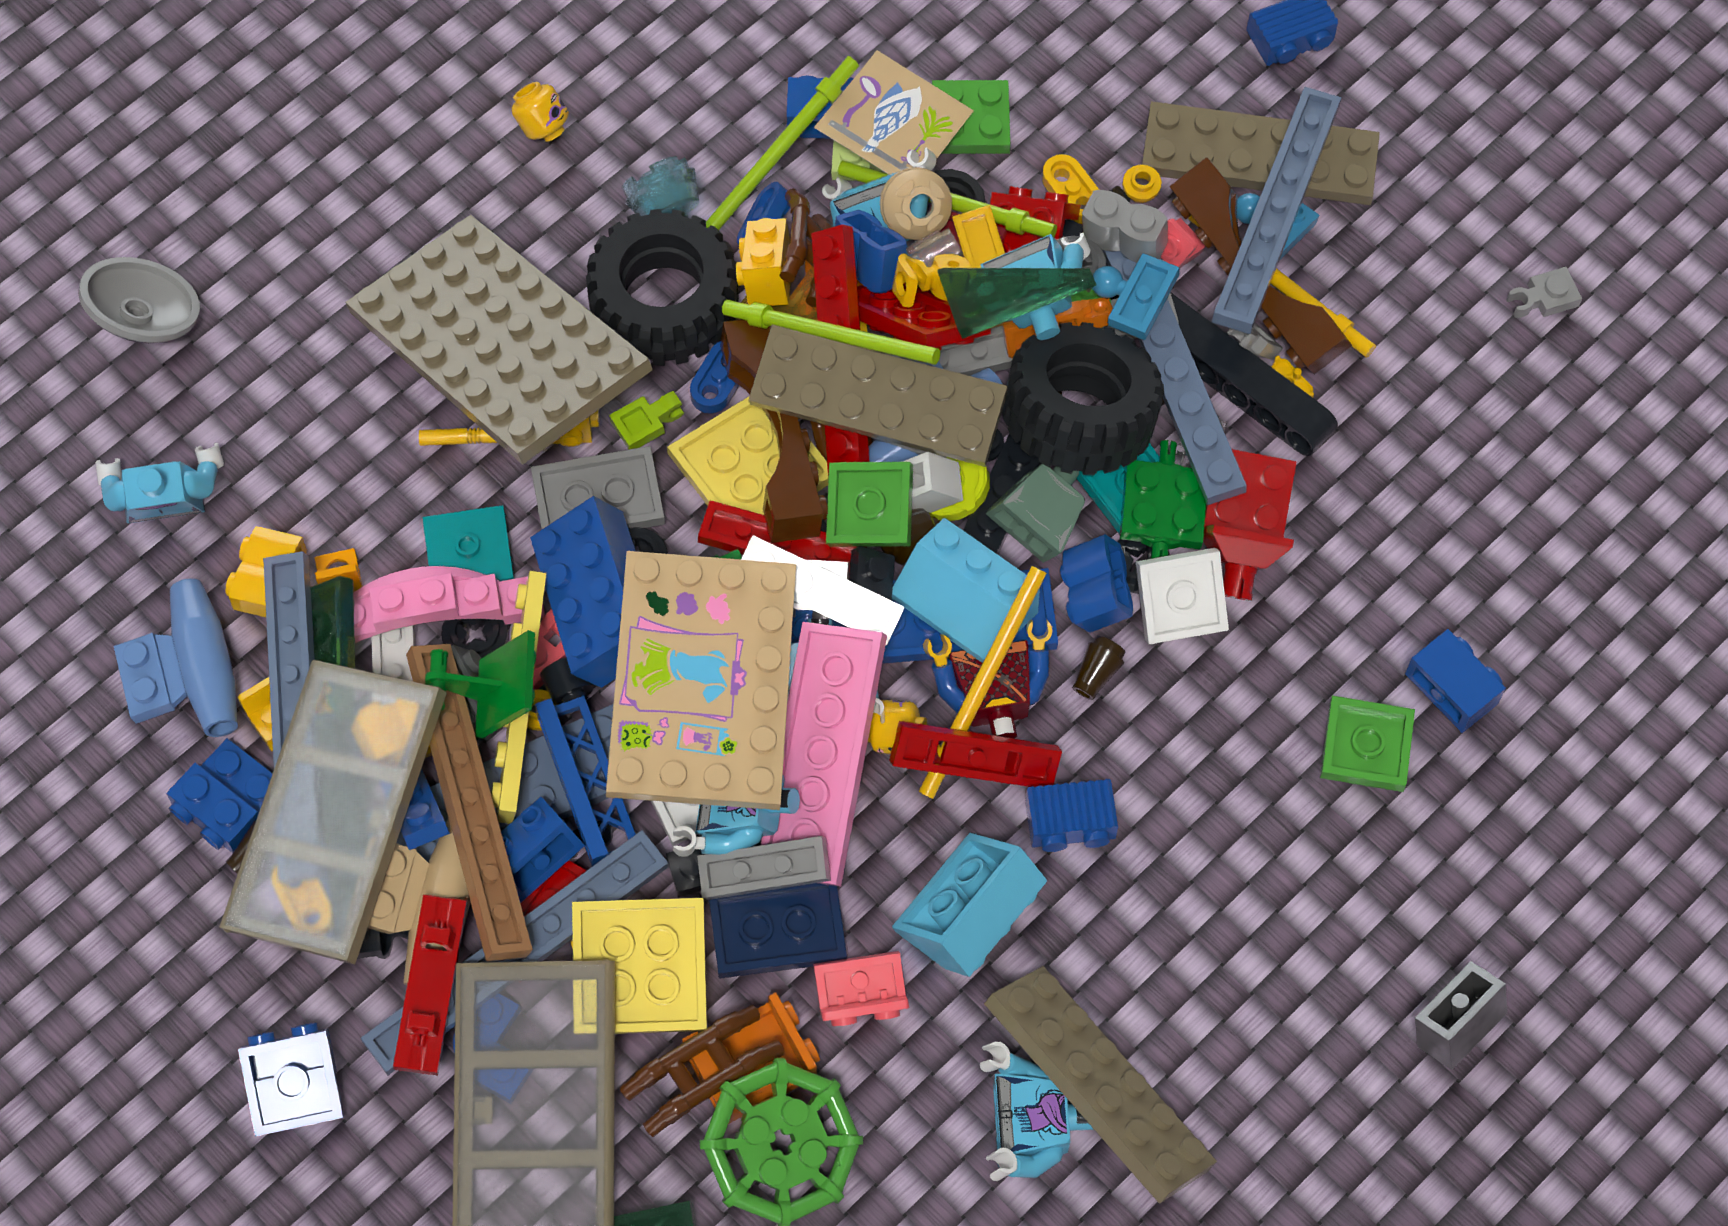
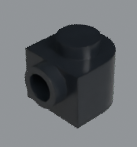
[540,658,597,705]

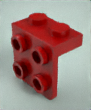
[990,186,1081,254]

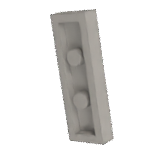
[697,836,831,900]

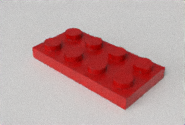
[857,283,991,351]

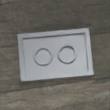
[531,446,665,529]

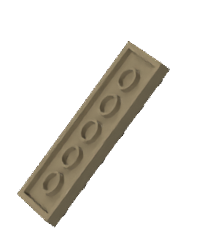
[1142,101,1380,205]
[748,325,1008,467]
[984,966,1217,1204]

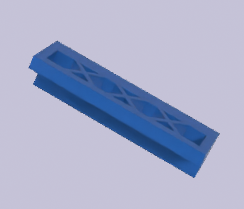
[535,696,636,867]

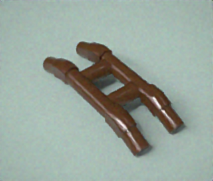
[780,188,834,308]
[619,1005,784,1137]

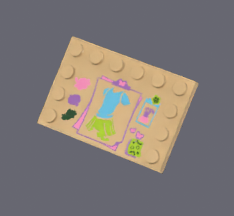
[606,551,796,810]

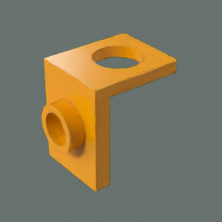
[314,548,363,602]

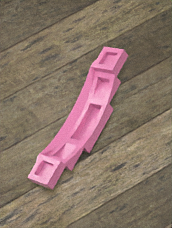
[312,566,545,661]

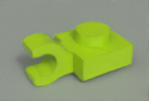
[609,391,684,450]

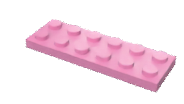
[761,622,887,887]

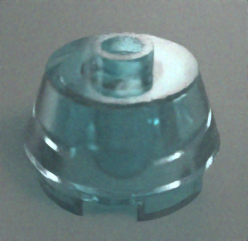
[622,156,700,217]

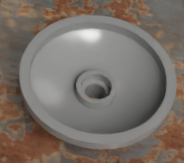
[78,257,200,343]

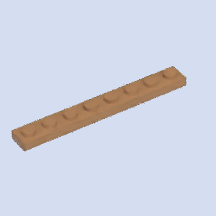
[406,644,533,961]

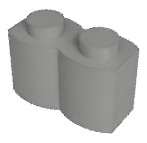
[1082,190,1168,263]

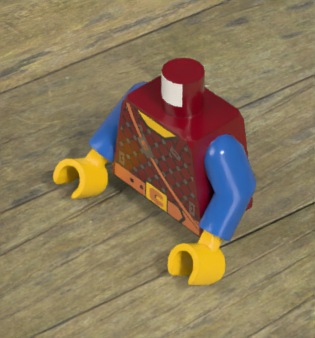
[923,619,1053,739]

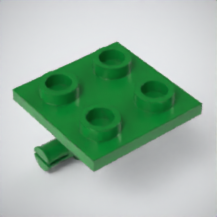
[425,630,536,738]

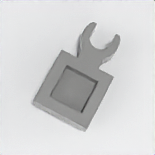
[1506,267,1582,318]
[1227,323,1283,360]

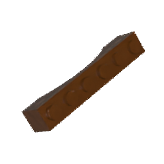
[1169,157,1352,375]
[720,320,828,543]

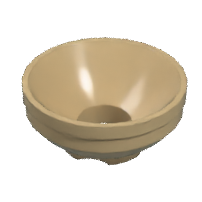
[880,167,952,240]

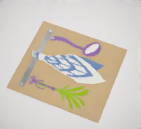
[814,50,974,175]

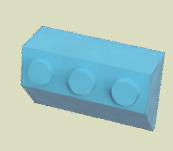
[892,518,1040,663]
[892,833,1047,977]

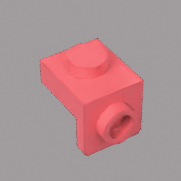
[1161,218,1206,268]

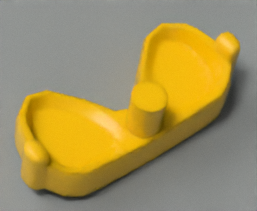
[1271,355,1314,398]

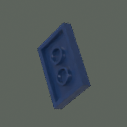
[709,883,847,979]

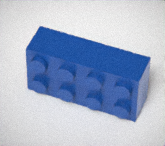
[530,496,635,688]

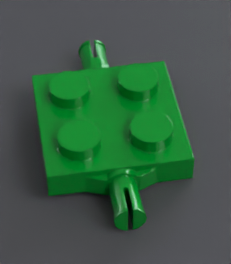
[1119,440,1206,559]

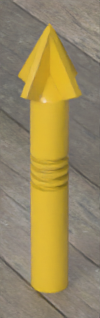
[419,428,497,446]

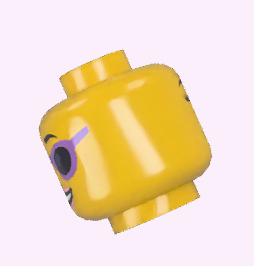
[511,81,569,142]
[868,700,927,755]

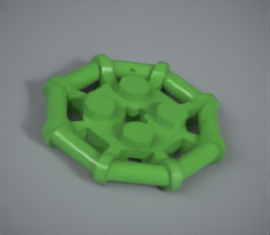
[699,1058,863,1226]

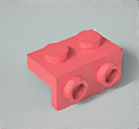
[813,951,909,1026]

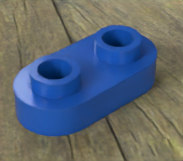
[737,182,790,244]
[690,341,739,413]

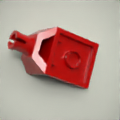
[1203,449,1297,601]

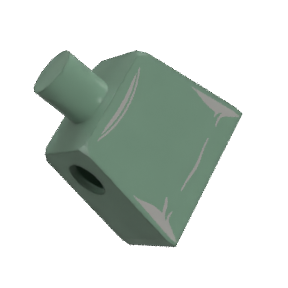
[985,464,1085,563]

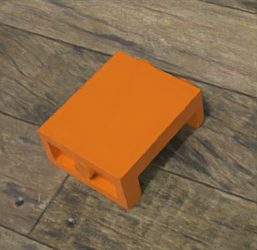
[682,992,820,1124]

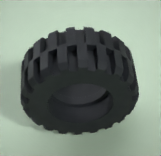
[586,209,739,366]
[1002,322,1164,475]

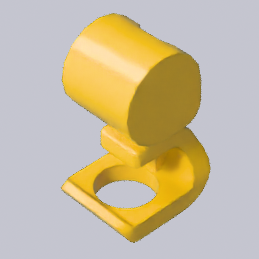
[892,253,971,308]

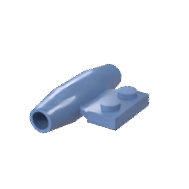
[113,579,238,737]

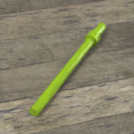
[706,56,860,230]
[838,160,1057,237]
[722,300,940,365]

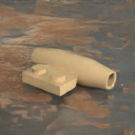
[348,818,471,986]

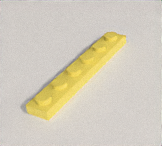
[491,571,546,824]

